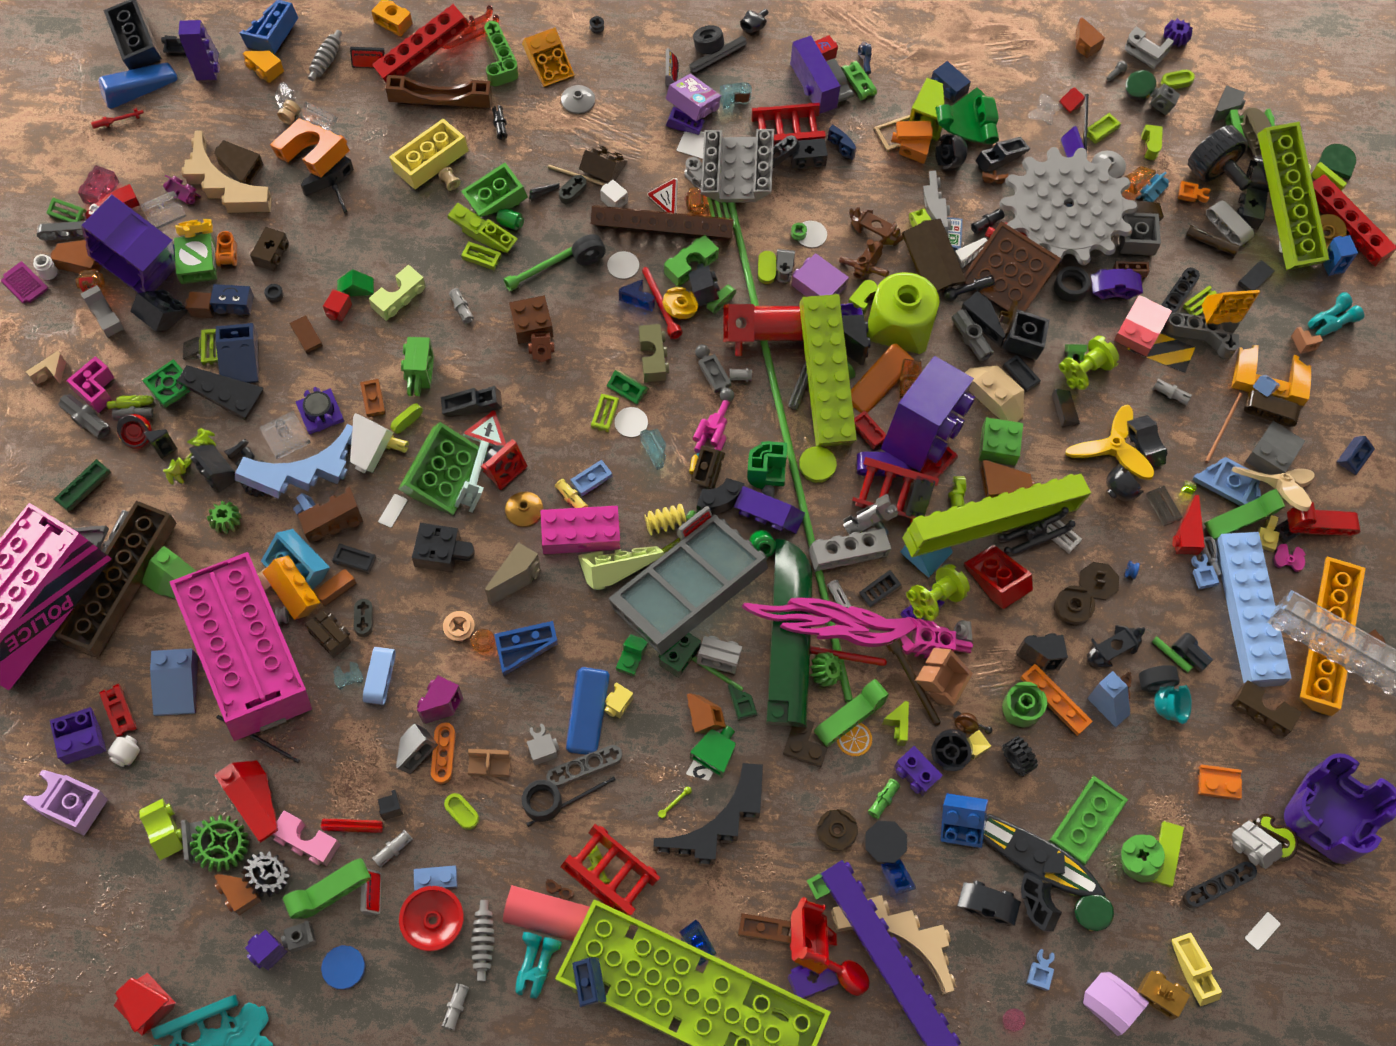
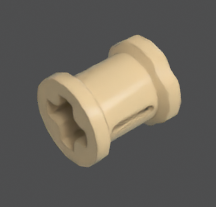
[438,167,461,191]

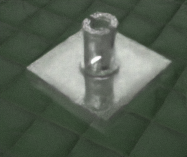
[259,410,311,459]

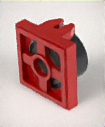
[480,439,528,490]

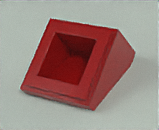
[1059,87,1085,113]

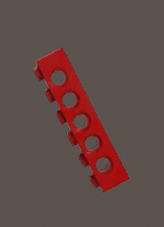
[372,4,469,83]
[1313,174,1396,267]

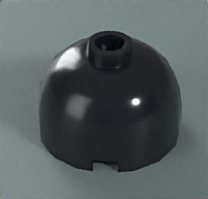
[935,134,968,169]
[1106,464,1144,502]
[931,729,973,771]

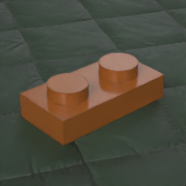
[360,379,386,418]

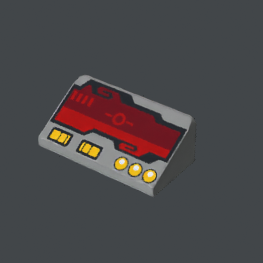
[665,48,679,86]

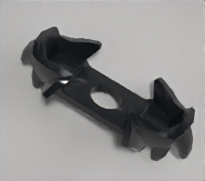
[1087,625,1145,668]

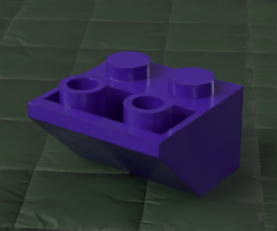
[50,707,106,764]

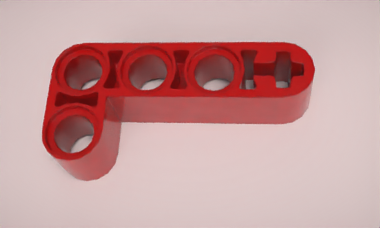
[1287,502,1361,536]

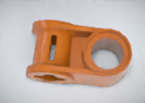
[215,231,237,267]

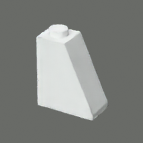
[350,413,394,473]

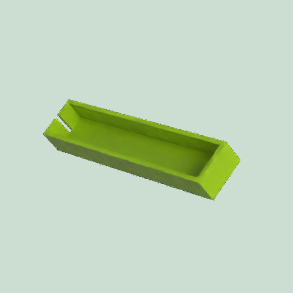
[902,474,1091,558]

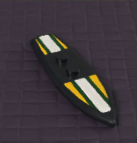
[983,814,1106,897]

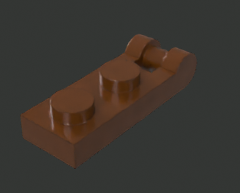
[738,913,791,945]

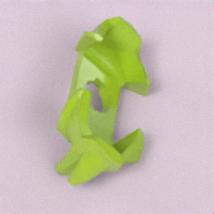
[163,428,216,484]

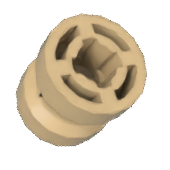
[277,100,301,125]

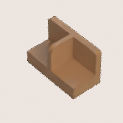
[468,749,511,777]

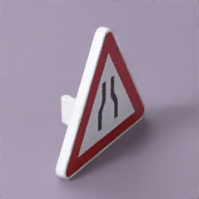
[648,178,678,213]

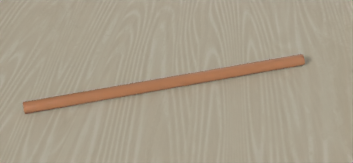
[1205,393,1243,463]

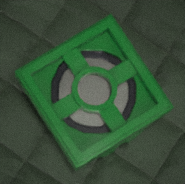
[142,359,191,408]

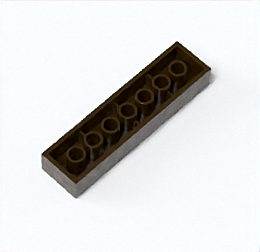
[55,500,177,658]

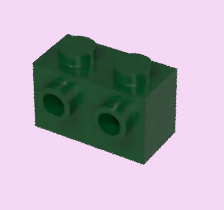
[658,633,701,678]

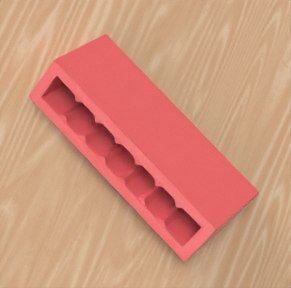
[503,885,590,942]

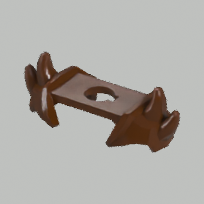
[849,207,904,246]

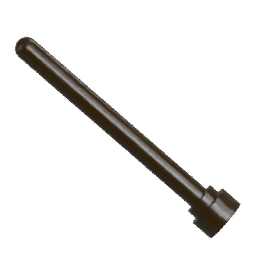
[886,637,941,726]

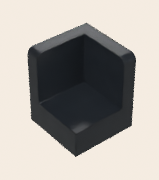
[377,789,404,821]

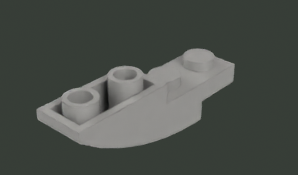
[923,171,951,235]

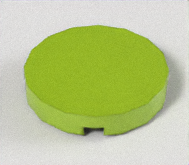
[799,446,837,483]

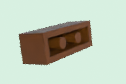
[1113,261,1150,277]

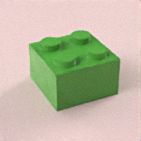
[978,417,1023,466]

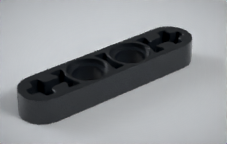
[1161,267,1200,320]
[1183,861,1257,909]

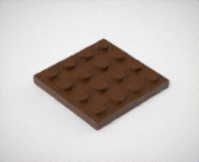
[964,221,1062,312]

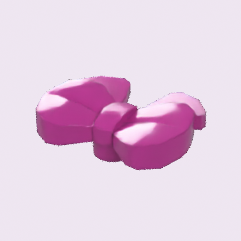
[1274,544,1306,572]

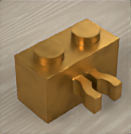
[1137,971,1190,1020]

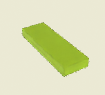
[1151,821,1184,888]

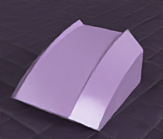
[1083,972,1149,1036]

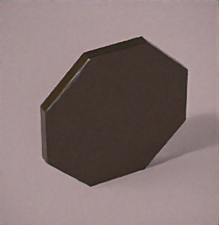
[999,300,1018,338]
[1079,562,1119,600]

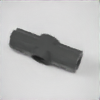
[952,309,994,361]
[58,394,111,439]

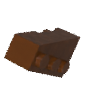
[298,486,363,542]

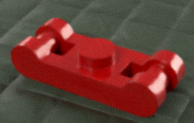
[99,683,137,737]

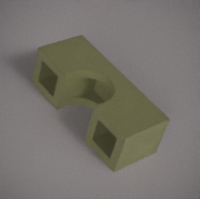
[639,324,669,383]

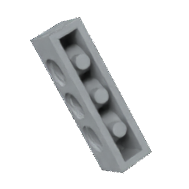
[808,528,891,572]

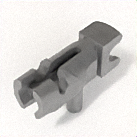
[843,494,898,535]

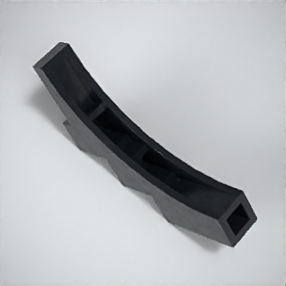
[653,763,763,866]

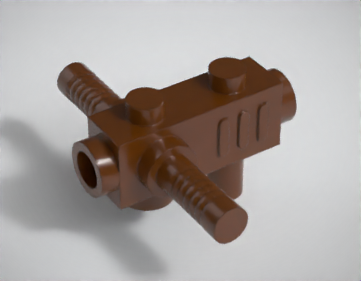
[839,239,889,279]

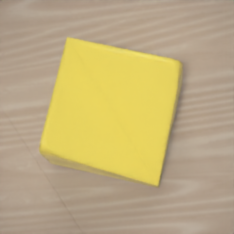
[969,730,991,761]

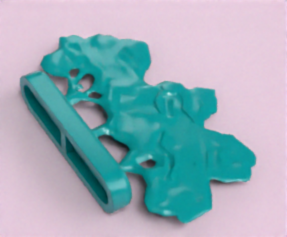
[151,995,273,1046]

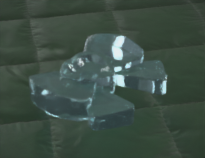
[333,662,364,690]

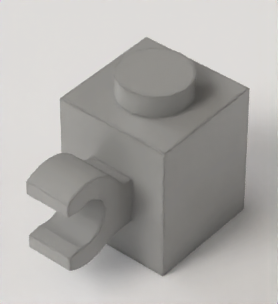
[527,724,560,766]

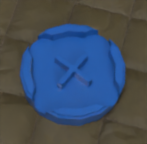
[321,945,366,990]

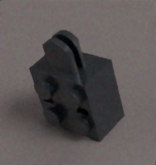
[412,523,475,573]

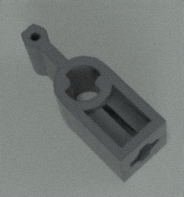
[826,58,854,102]

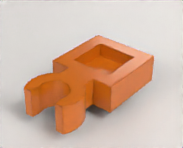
[1178,181,1210,203]

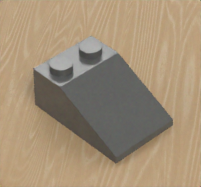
[1245,421,1305,475]

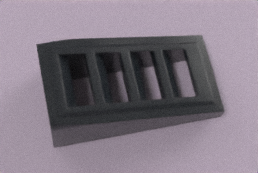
[859,570,902,608]

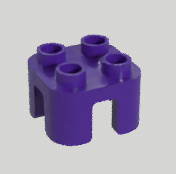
[1284,753,1396,864]

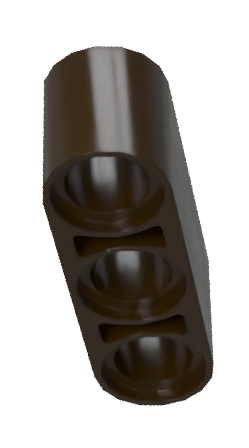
[1244,391,1301,427]

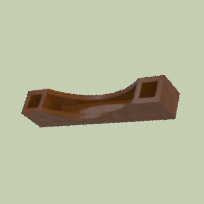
[386,75,492,108]

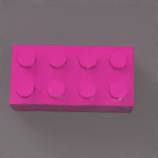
[541,506,620,554]

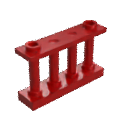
[751,103,826,150]
[852,457,939,523]
[560,824,660,916]

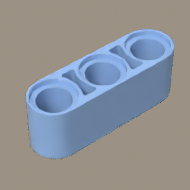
[363,647,396,705]

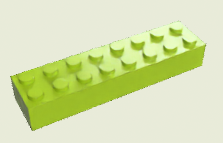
[1257,122,1329,270]
[799,294,857,447]

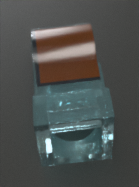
[719,82,752,109]

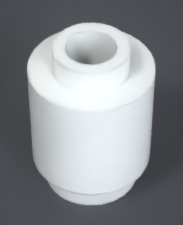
[33,254,58,280]

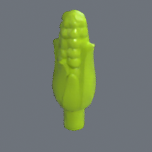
[107,395,154,409]

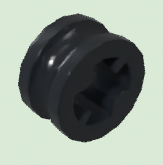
[589,16,604,33]

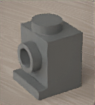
[281,920,317,953]

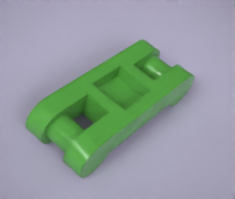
[841,61,877,101]

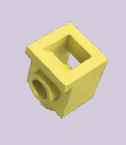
[604,683,633,718]

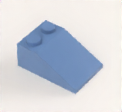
[150,648,198,716]

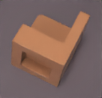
[1291,327,1323,354]

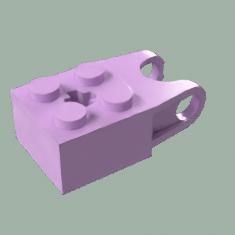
[22,770,108,836]

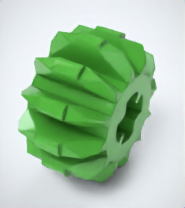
[207,501,242,534]
[810,652,843,686]

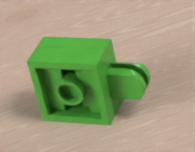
[401,337,434,397]

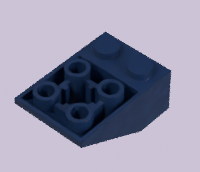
[216,323,259,383]

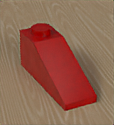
[1173,495,1205,555]

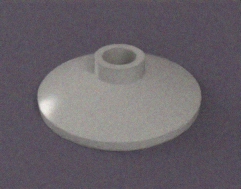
[561,85,595,114]
[1092,151,1126,178]

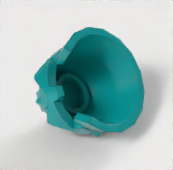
[1154,685,1192,724]

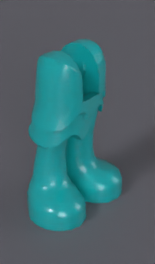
[1308,292,1365,337]
[515,932,562,999]

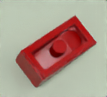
[920,446,958,478]

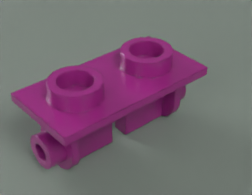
[163,175,201,204]

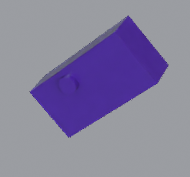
[790,36,840,114]

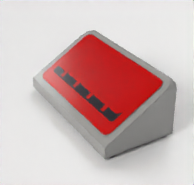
[677,506,712,540]
[360,869,381,915]

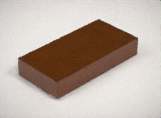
[289,315,323,354]

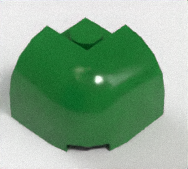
[747,441,787,489]

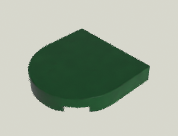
[1318,144,1356,180]

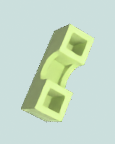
[368,265,426,321]

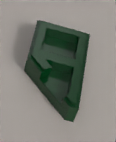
[728,684,757,721]

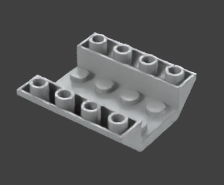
[701,129,774,202]

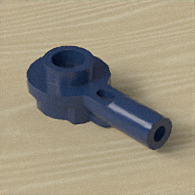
[858,42,872,75]

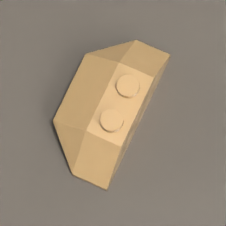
[965,366,1024,422]

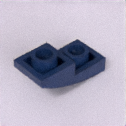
[827,125,856,160]

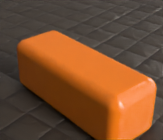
[851,344,914,413]

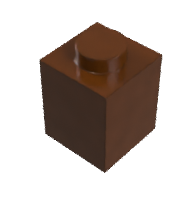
[185,292,214,318]

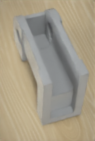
[1125,26,1174,69]
[81,285,124,338]

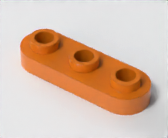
[431,723,456,784]

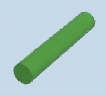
[1152,636,1193,673]

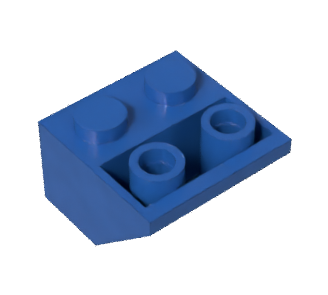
[941,793,988,848]

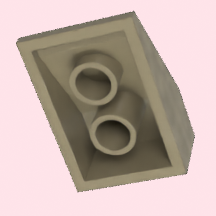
[485,542,541,605]

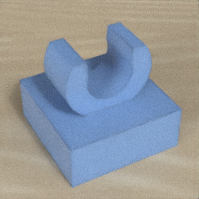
[293,493,316,515]

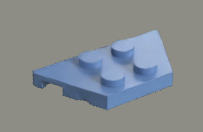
[1192,457,1261,506]

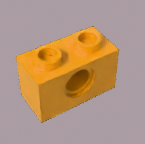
[371,0,413,37]

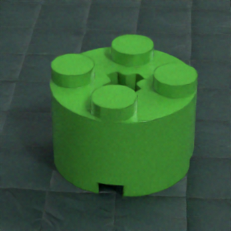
[1002,682,1047,727]
[1121,834,1165,882]

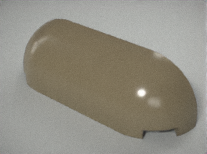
[1241,107,1272,156]

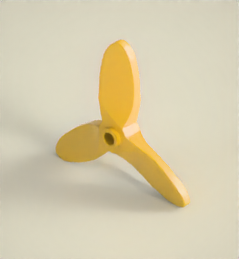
[1065,405,1154,480]

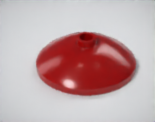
[399,886,464,951]

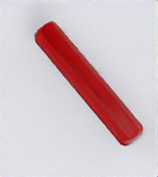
[321,818,384,833]

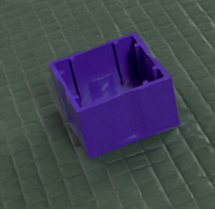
[81,194,175,293]

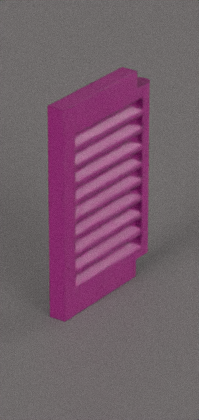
[1,261,49,304]

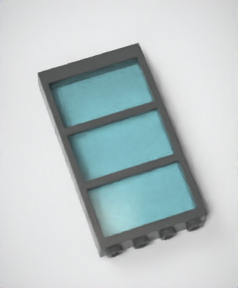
[608,515,768,655]

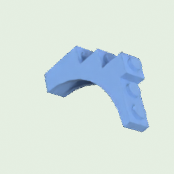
[235,424,353,499]

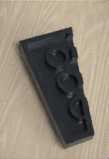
[177,365,264,420]

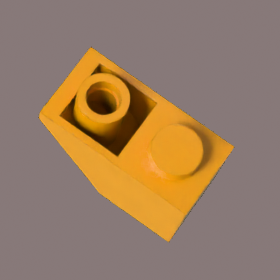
[243,51,284,83]

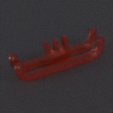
[442,5,499,49]

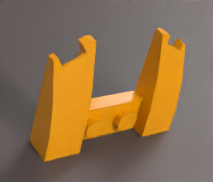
[1231,345,1311,406]

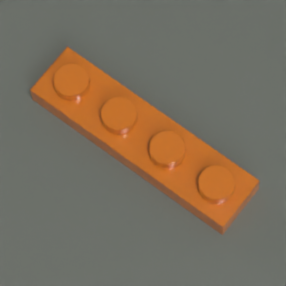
[1020,664,1093,736]

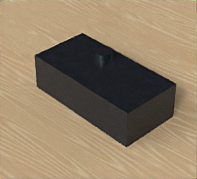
[103,0,162,70]

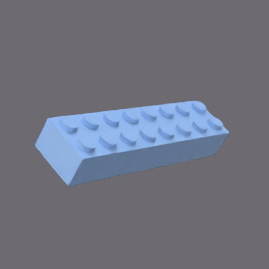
[1215,532,1291,687]

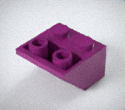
[417,675,463,724]

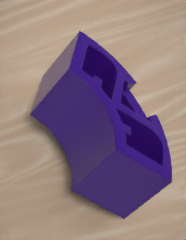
[1091,269,1143,300]

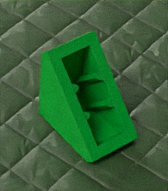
[337,269,374,296]

